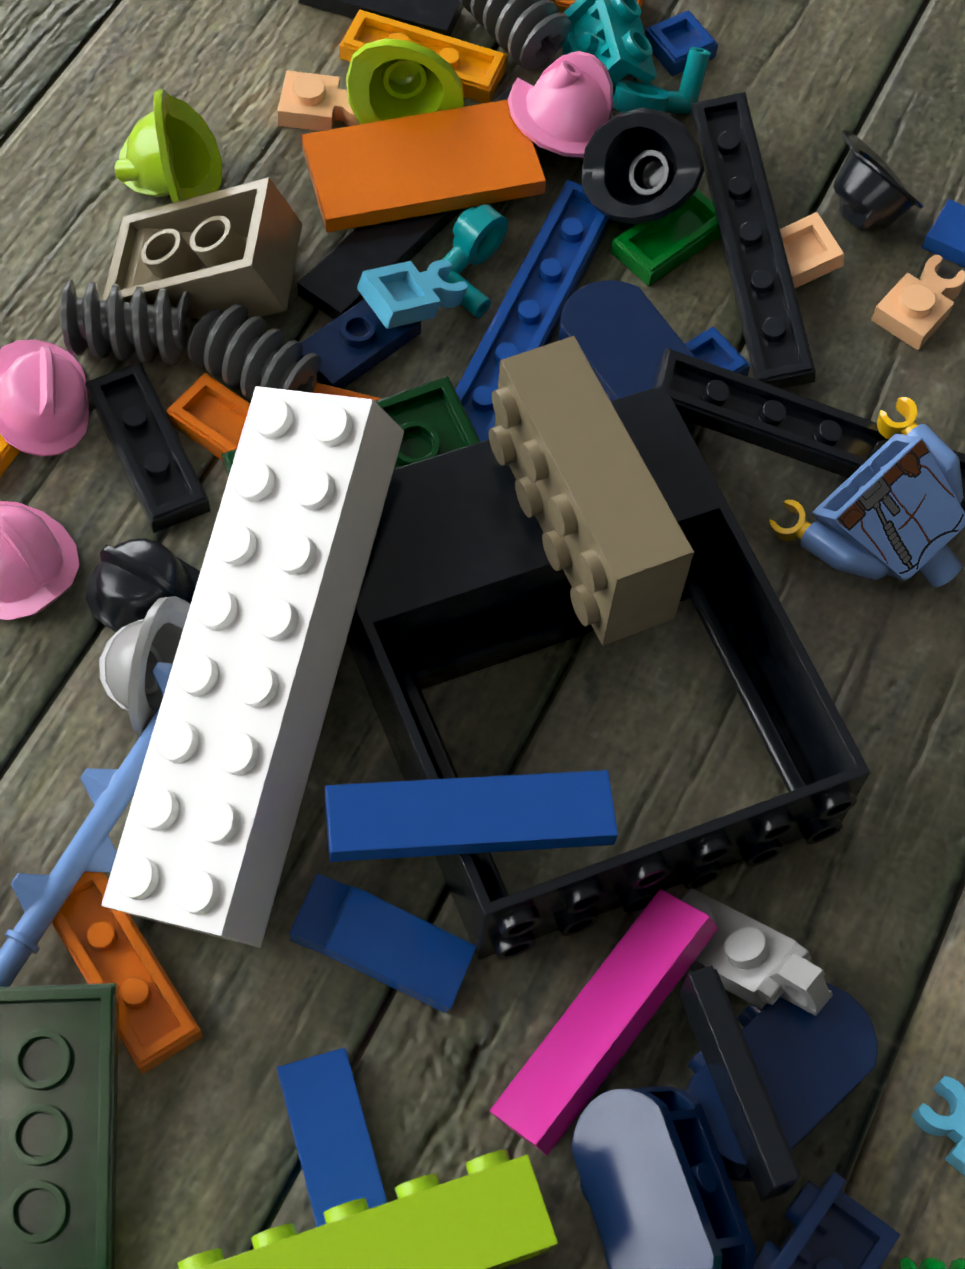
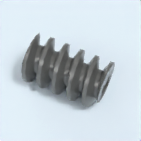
[460,0,571,71]
[60,279,192,366]
[187,304,322,401]

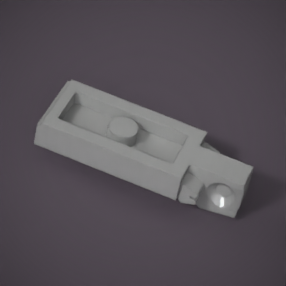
[681,888,833,1016]

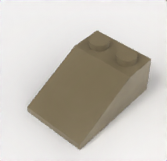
[102,177,302,319]

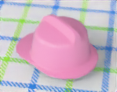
[0,339,89,457]

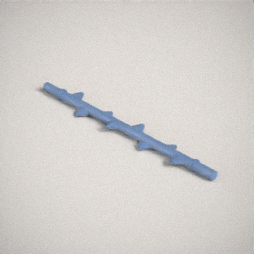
[0,662,173,987]

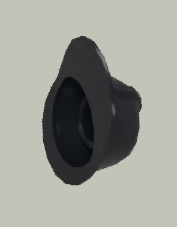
[833,129,923,230]
[86,539,200,632]

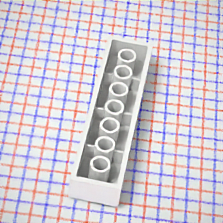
[101,386,404,948]

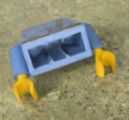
[769,397,965,587]

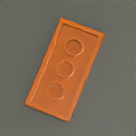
[301,99,546,233]

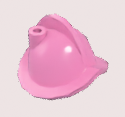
[508,51,613,158]
[0,501,80,620]

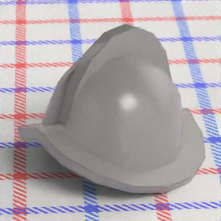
[99,596,191,737]

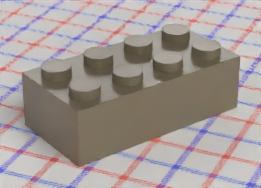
[488,336,694,646]

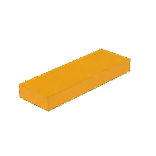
[340,9,508,103]

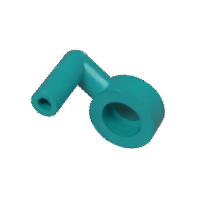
[613,47,711,115]
[442,204,508,318]

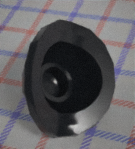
[582,108,705,224]

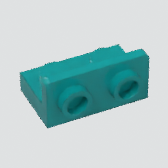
[562,0,657,87]

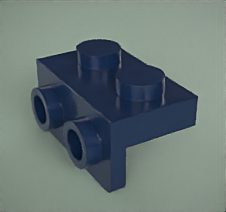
[753,1171,901,1269]

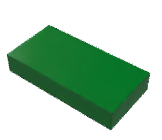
[611,189,720,287]

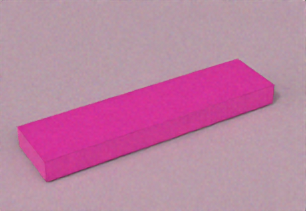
[489,889,719,1156]

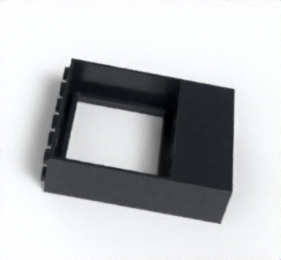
[346,385,871,960]

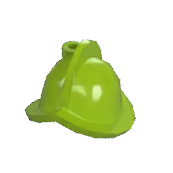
[346,38,464,124]
[115,89,222,203]

